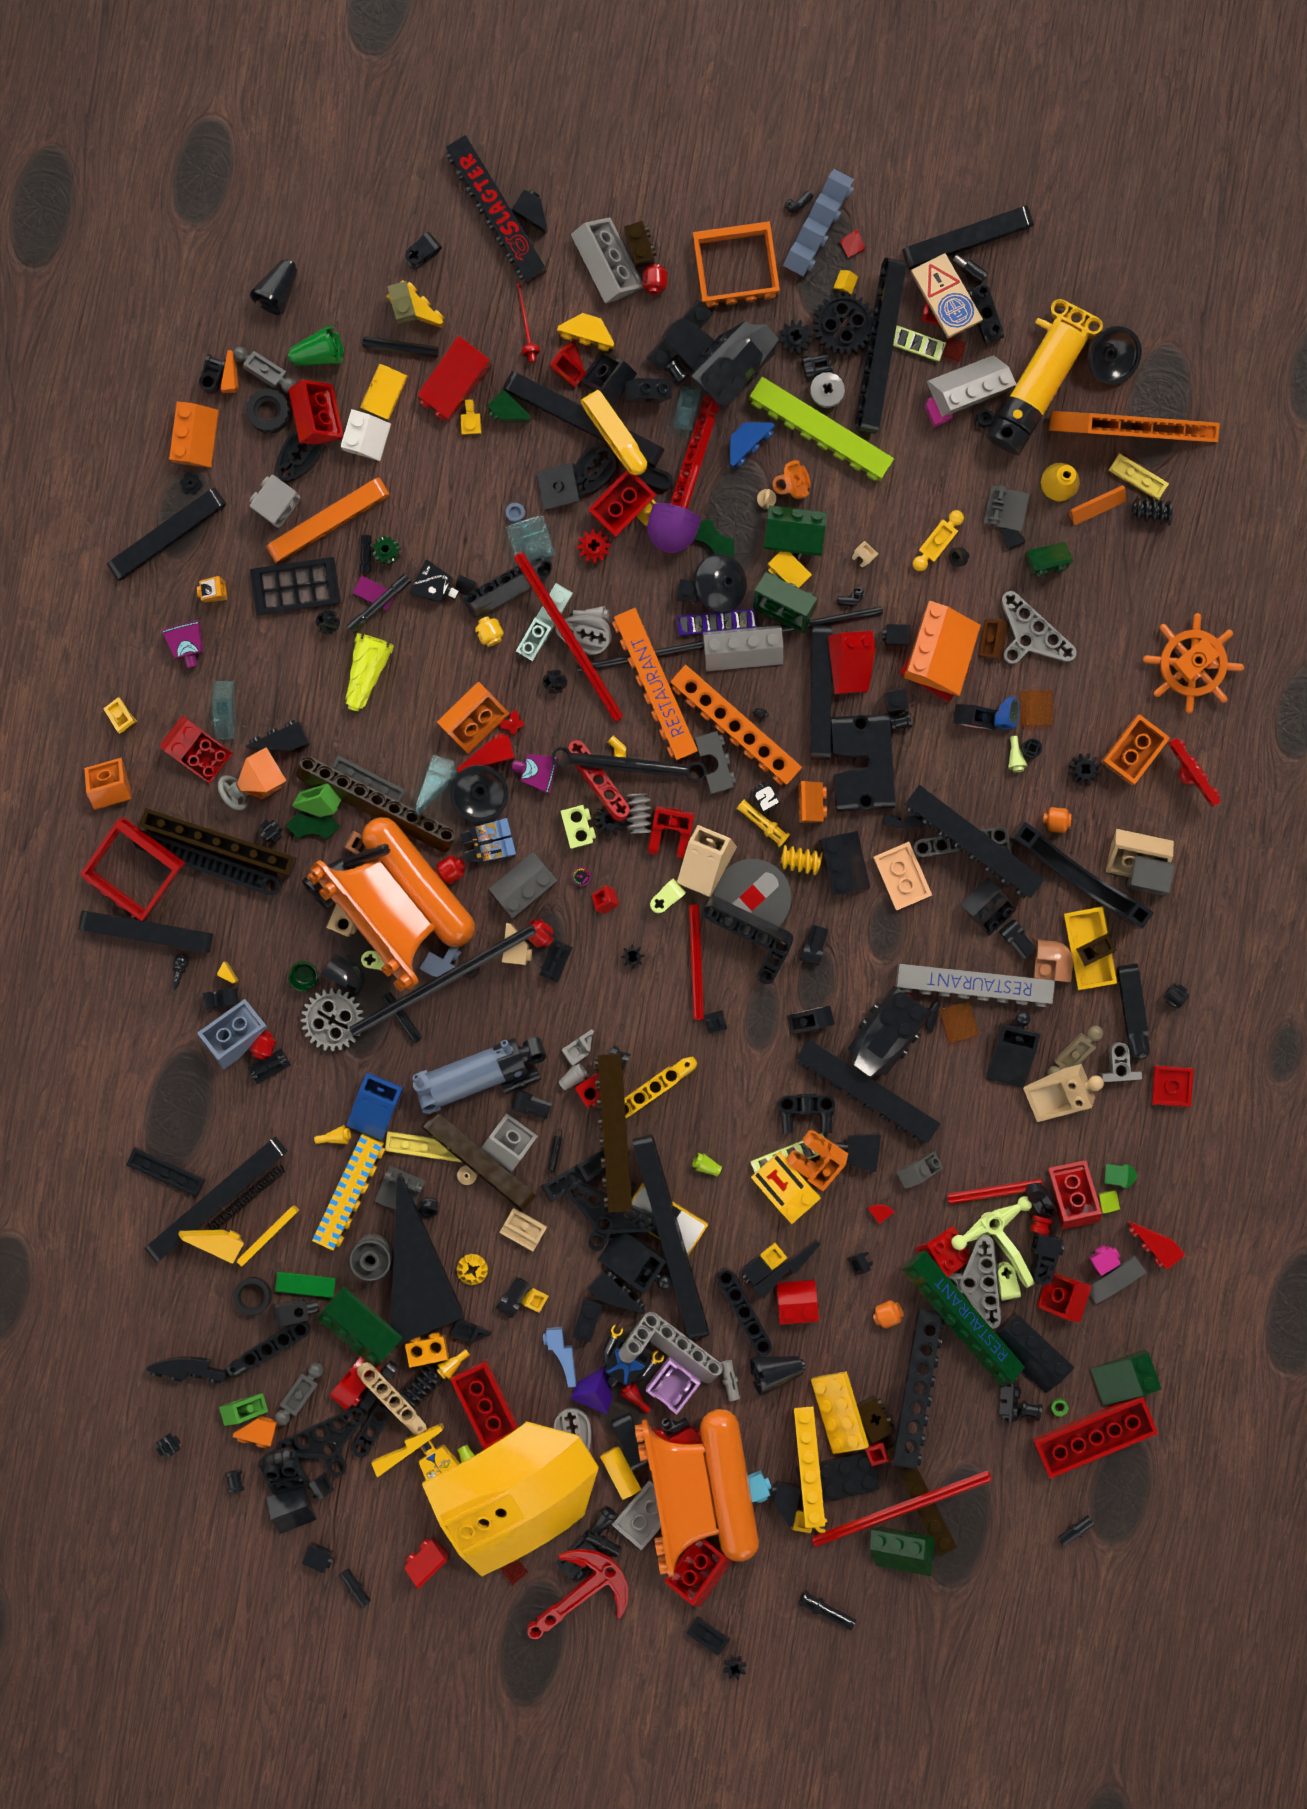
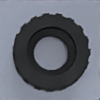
[246,388,291,433]

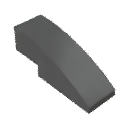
[1089,1255,1147,1304]

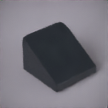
[455,575,478,595]

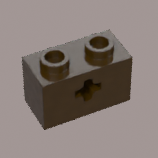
[857,1395,894,1443]

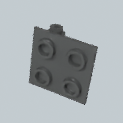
[984,485,1030,532]
[375,1166,425,1210]

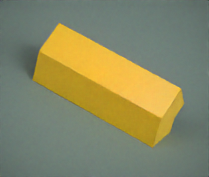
[600,1447,642,1500]

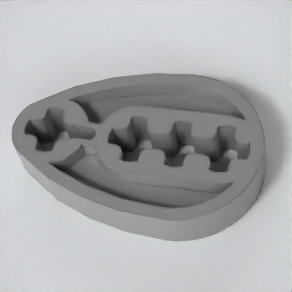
[555,615,612,654]
[554,1408,591,1450]

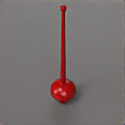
[517,282,541,363]

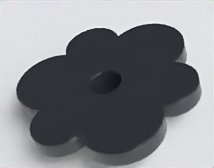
[180,472,202,494]

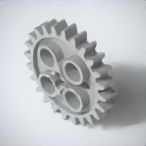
[301,988,364,1051]

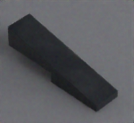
[540,1149,606,1202]
[752,1239,820,1298]

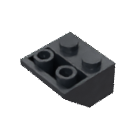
[960,878,1017,936]

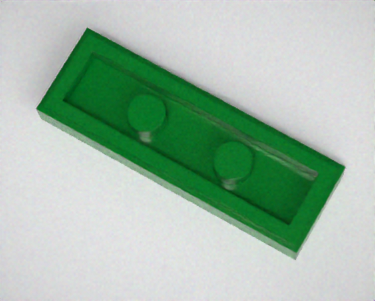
[275,1271,336,1298]

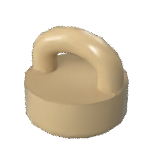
[757,489,776,509]

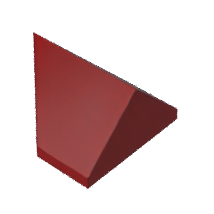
[549,340,587,388]

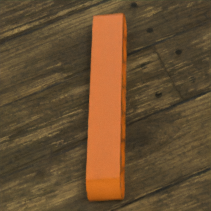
[266,477,390,564]

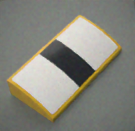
[625,1182,708,1255]

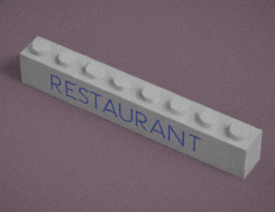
[896,964,1055,1007]

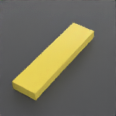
[385,1131,462,1162]

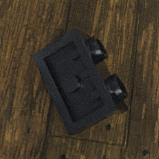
[556,1536,603,1582]

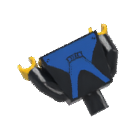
[603,1325,664,1387]

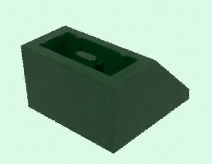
[1025,542,1073,578]

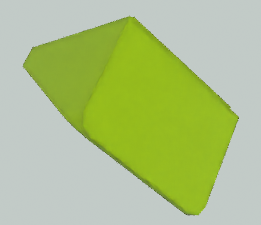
[1097,1190,1120,1214]

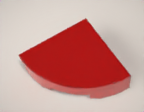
[868,1204,895,1224]

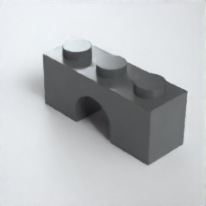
[695,731,736,795]

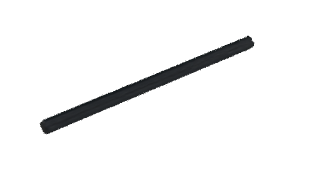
[349,925,537,1036]

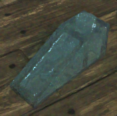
[415,755,457,815]

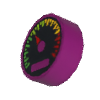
[571,867,591,886]

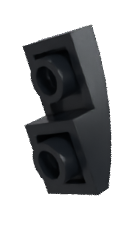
[882,814,925,829]

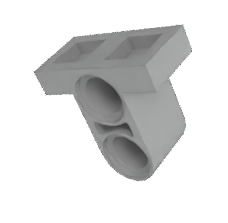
[1100,1042,1142,1082]

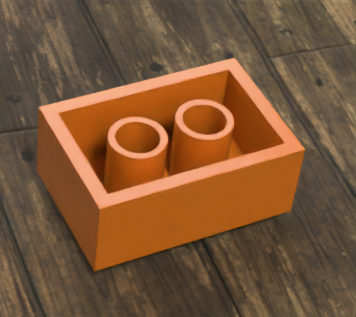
[1101,714,1170,785]

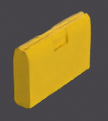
[360,364,408,421]

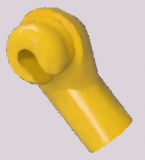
[607,735,626,757]

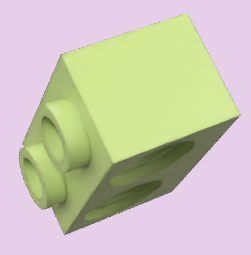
[561,805,596,849]

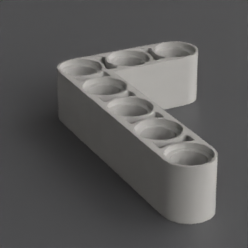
[619,1312,722,1384]

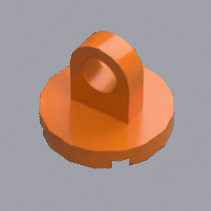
[772,460,810,499]

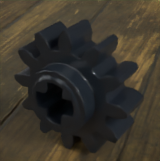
[779,320,813,355]

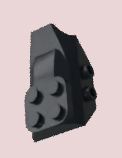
[691,321,779,409]
[848,986,932,1077]

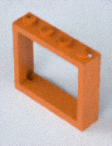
[693,221,780,308]

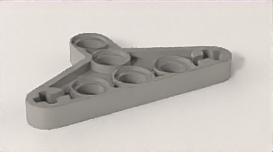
[1001,591,1077,664]
[948,1235,1001,1329]

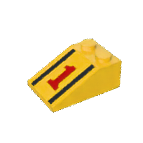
[751,1151,821,1224]

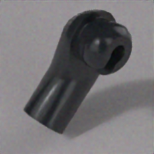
[837,587,864,607]

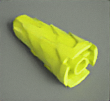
[345,633,394,711]

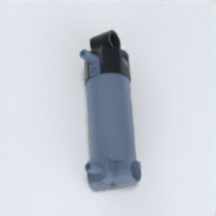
[412,1037,547,1114]

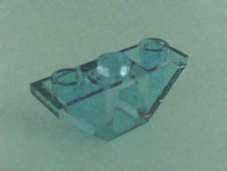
[212,681,236,739]

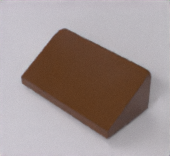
[979,618,1008,660]

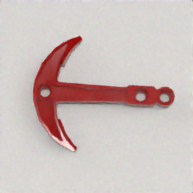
[527,1549,628,1639]

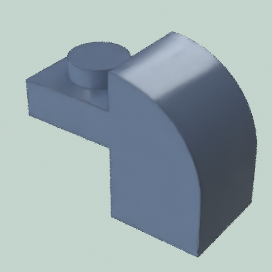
[420,946,461,977]

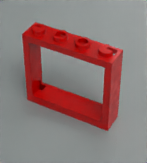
[80,817,186,921]

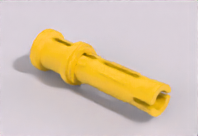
[736,799,791,848]

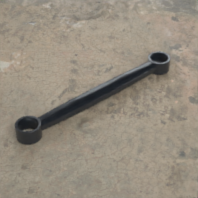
[551,747,706,782]

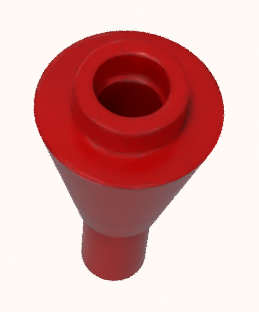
[620,1382,651,1414]

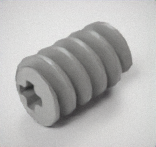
[626,794,652,834]

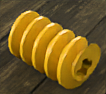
[781,845,822,875]

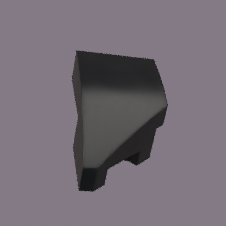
[449,1318,491,1344]

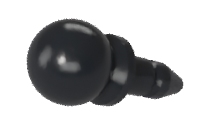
[172,954,189,990]

